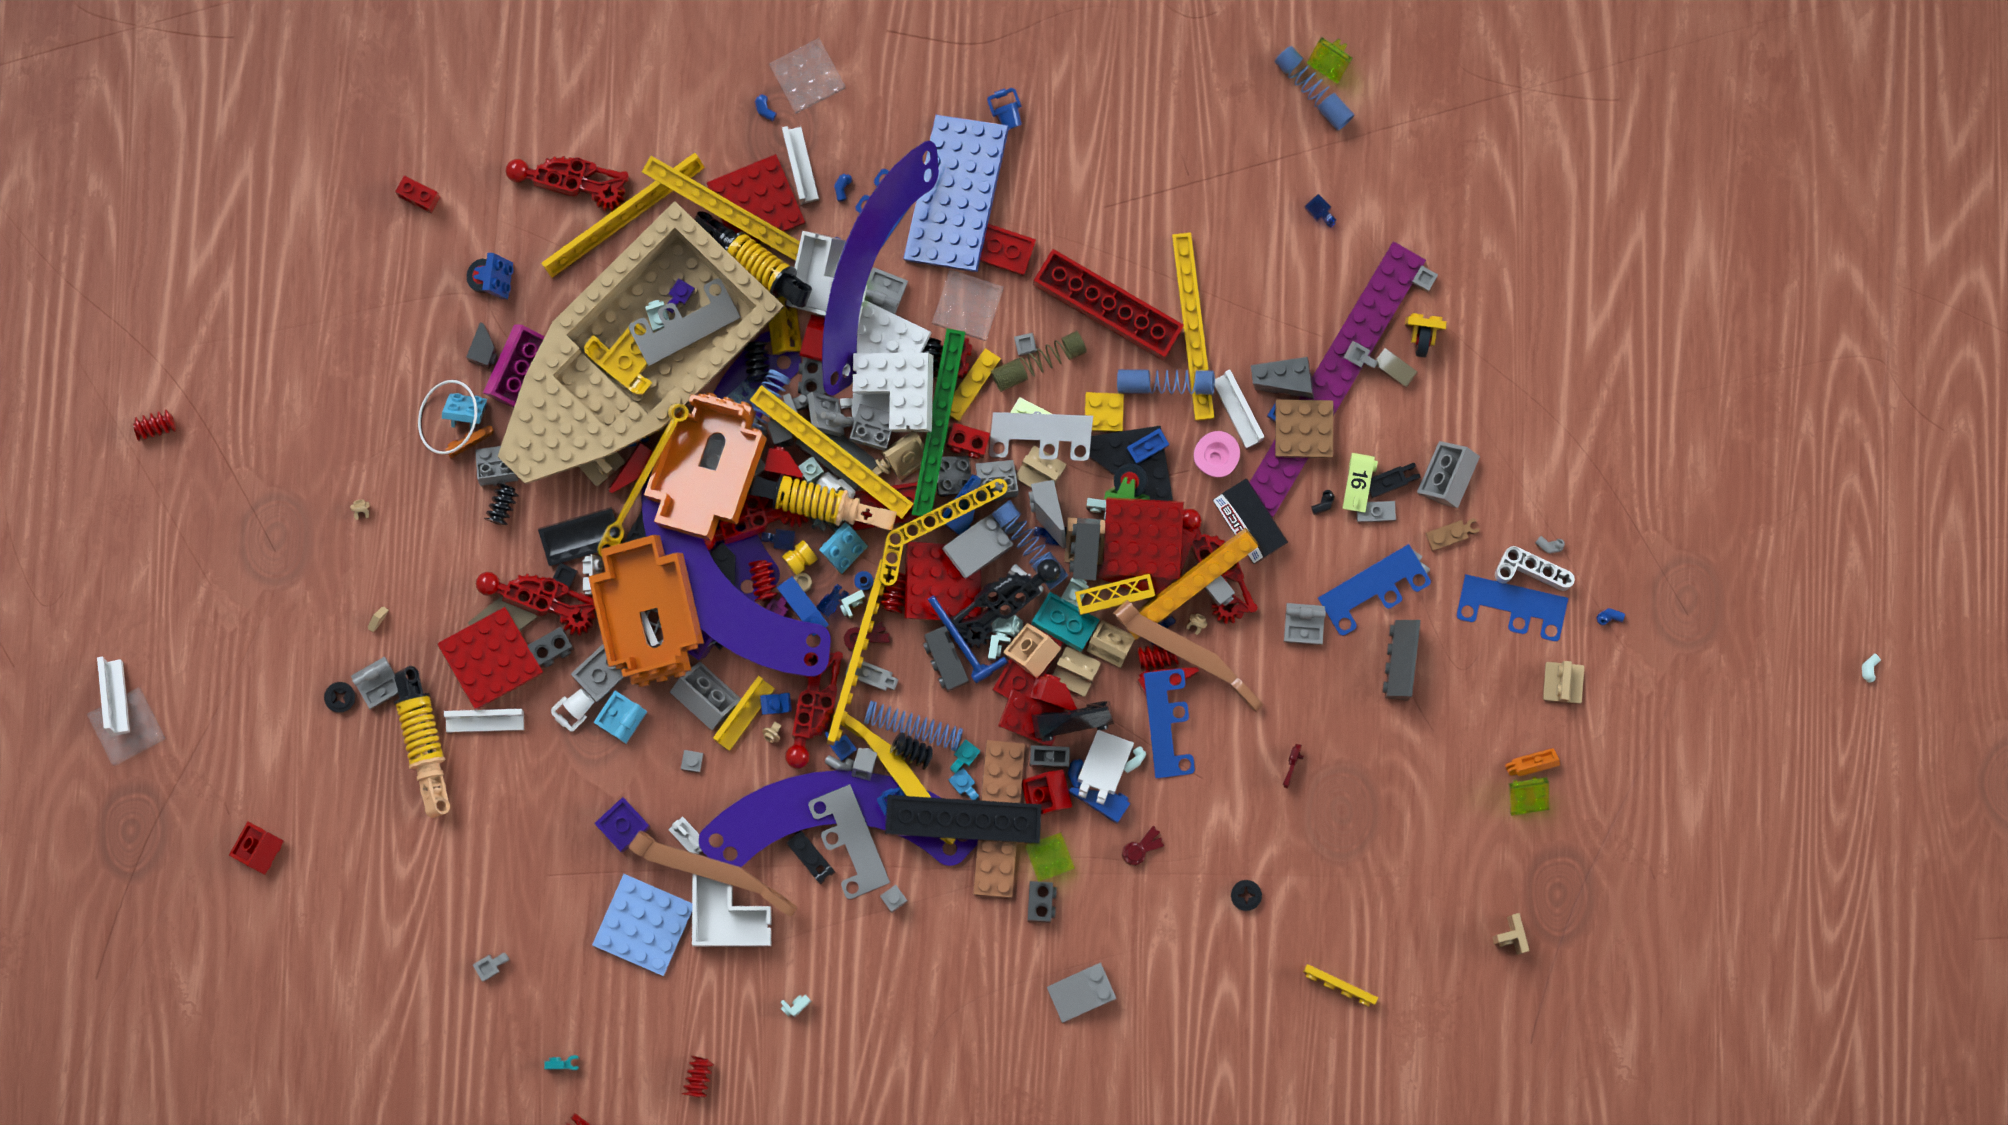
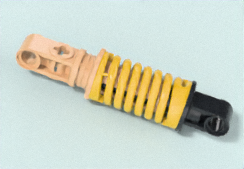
[748,474,897,531]
[394,666,450,818]

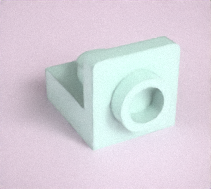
[645,300,669,332]
[798,457,824,484]
[1086,498,1106,520]
[1061,577,1089,607]
[840,590,865,619]
[991,614,1023,638]
[988,633,1011,661]
[780,995,811,1017]

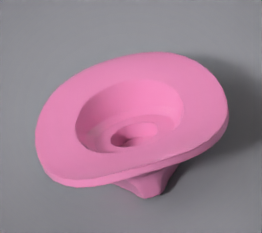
[1194,431,1240,478]

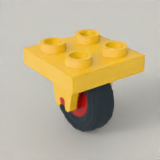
[1405,313,1447,358]

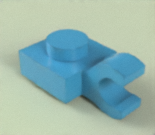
[948,768,980,800]

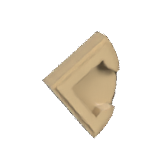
[368,607,389,632]

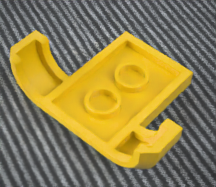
[584,321,653,395]

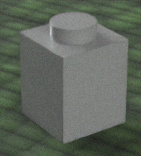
[1204,575,1235,606]
[851,748,877,781]
[880,885,908,913]

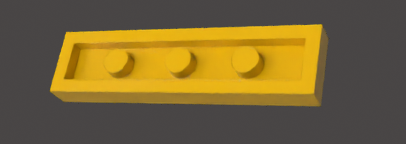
[950,348,1001,422]
[1303,964,1378,1007]

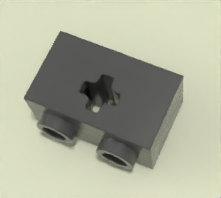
[1030,745,1070,769]

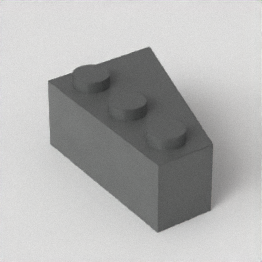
[1251,357,1314,400]
[1069,518,1100,580]
[923,625,969,692]

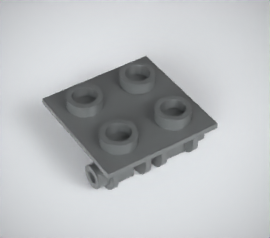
[937,456,971,497]

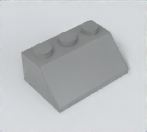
[1417,441,1480,508]
[670,661,741,730]

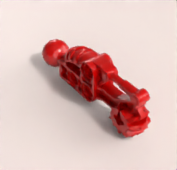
[505,156,629,212]
[704,483,811,551]
[1183,508,1258,625]
[475,572,595,636]
[785,646,843,769]

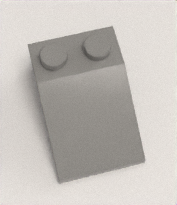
[1028,480,1066,548]
[942,514,1014,579]
[1047,963,1116,1023]

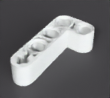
[1495,546,1575,591]

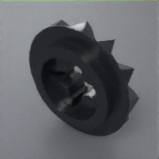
[324,682,355,713]
[1231,880,1262,911]

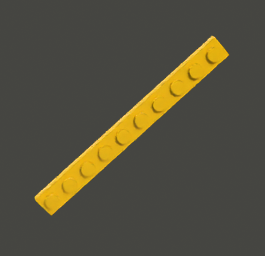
[541,153,705,278]
[642,156,800,261]
[1172,232,1214,421]
[750,385,913,519]
[827,559,890,746]

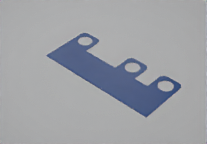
[1318,544,1431,635]
[1457,574,1568,641]

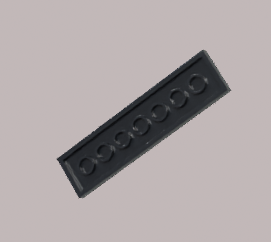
[885,795,1041,844]

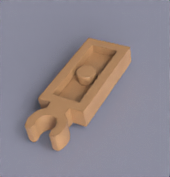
[1426,519,1480,552]

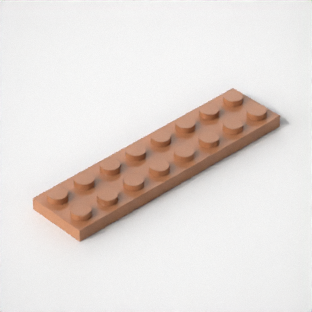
[973,740,1025,898]

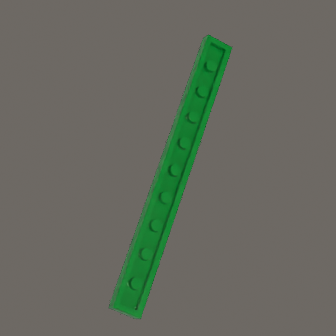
[912,328,966,519]

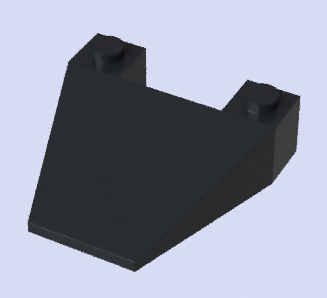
[1031,701,1114,741]

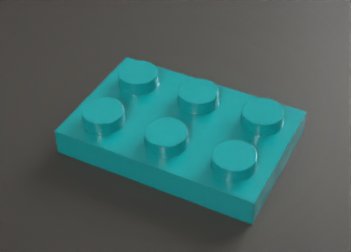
[1031,592,1100,652]

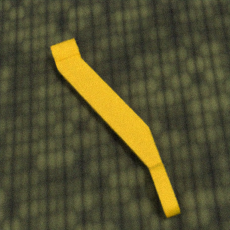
[597,403,689,557]
[832,713,956,845]

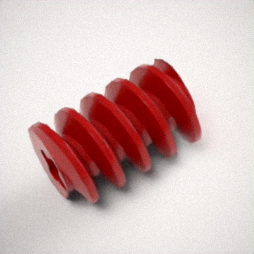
[133,409,176,441]
[748,560,778,602]
[880,572,905,614]
[1137,644,1179,670]
[682,1056,714,1098]

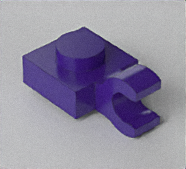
[666,278,695,314]

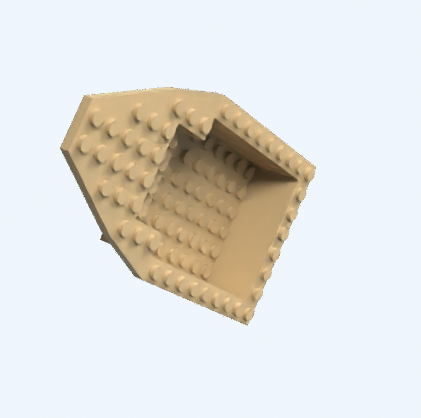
[498,201,784,484]

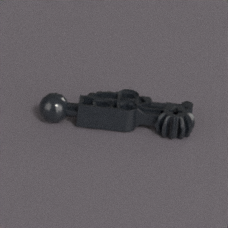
[949,559,1061,648]

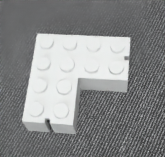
[786,231,867,323]
[853,353,933,432]
[692,874,772,947]

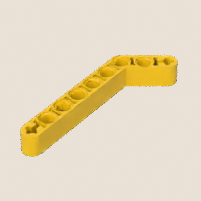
[879,479,1008,586]

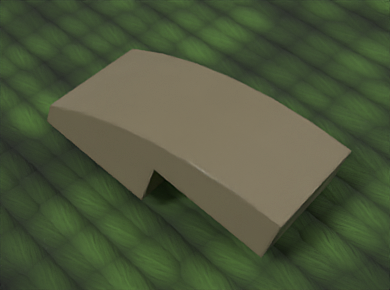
[1376,348,1418,387]

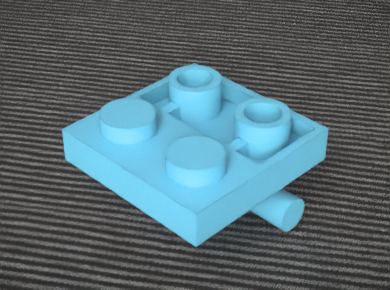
[593,691,647,744]

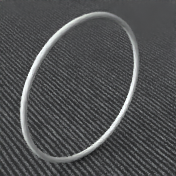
[418,380,477,454]

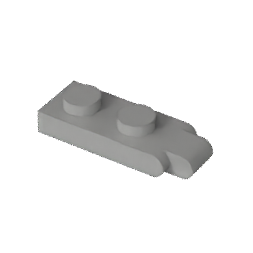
[845,660,899,691]

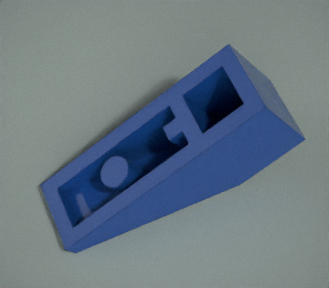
[942,475,981,535]
[777,576,829,636]
[1069,787,1130,824]

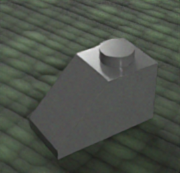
[466,322,498,369]

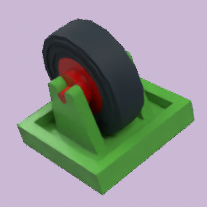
[1104,464,1150,500]

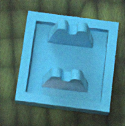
[442,393,487,430]
[819,522,868,574]

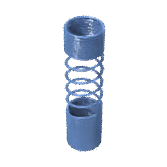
[1275,46,1354,130]
[1117,369,1215,395]
[991,500,1069,590]

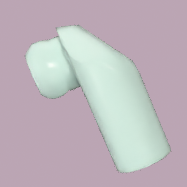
[1124,746,1146,773]

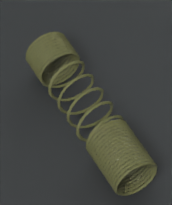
[991,331,1087,392]

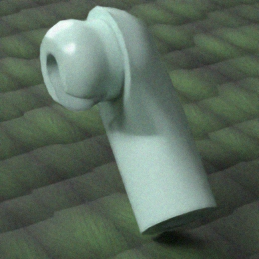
[1862,654,1881,683]

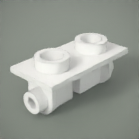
[583,555,603,595]
[668,816,702,854]

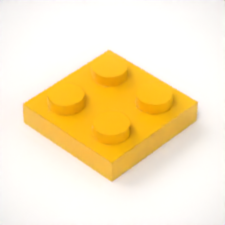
[1085,392,1124,432]

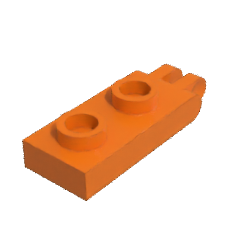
[445,425,494,459]
[1505,748,1560,776]

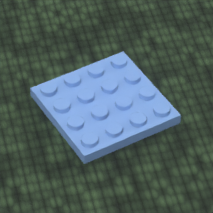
[592,874,692,976]

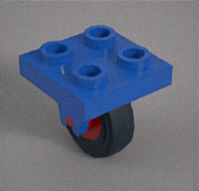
[466,253,513,299]

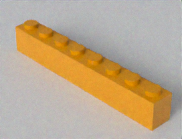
[1128,527,1258,640]

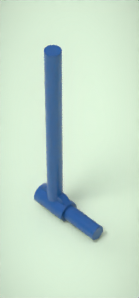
[928,596,1009,683]

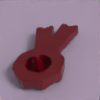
[844,622,890,651]
[1283,744,1304,788]
[1122,826,1164,866]

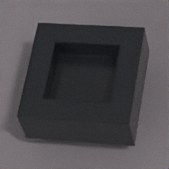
[553,563,578,589]

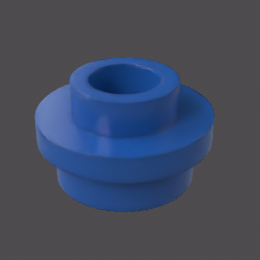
[854,571,873,590]

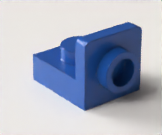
[760,693,792,715]

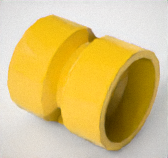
[782,540,818,576]

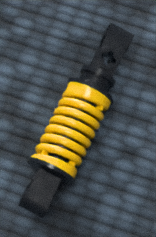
[695,211,812,308]

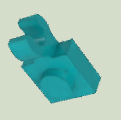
[950,739,981,774]
[544,1055,579,1070]

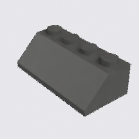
[795,432,878,491]
[1382,620,1421,701]

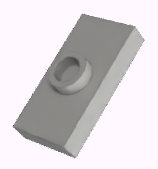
[1357,501,1396,522]

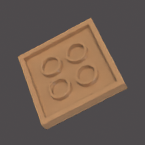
[1275,399,1333,458]

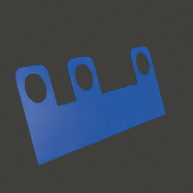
[1144,669,1195,778]

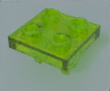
[1307,37,1353,84]
[1509,777,1549,816]
[1025,832,1075,882]

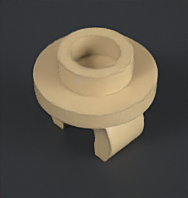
[872,458,891,476]
[350,499,370,520]
[1187,613,1207,635]
[762,722,782,743]

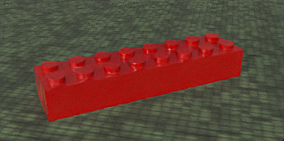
[1033,249,1184,361]

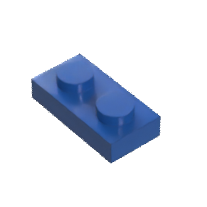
[1127,428,1169,465]

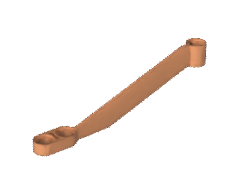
[1113,600,1263,712]
[628,830,797,916]

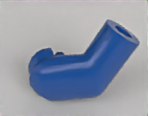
[755,94,777,121]
[834,174,852,202]
[1597,608,1625,625]
[1068,759,1084,788]

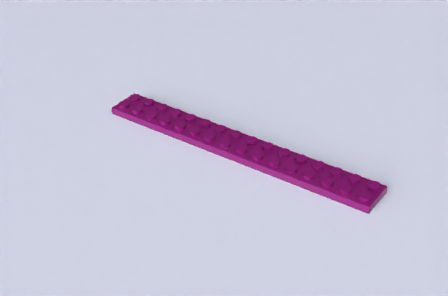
[1250,241,1426,518]

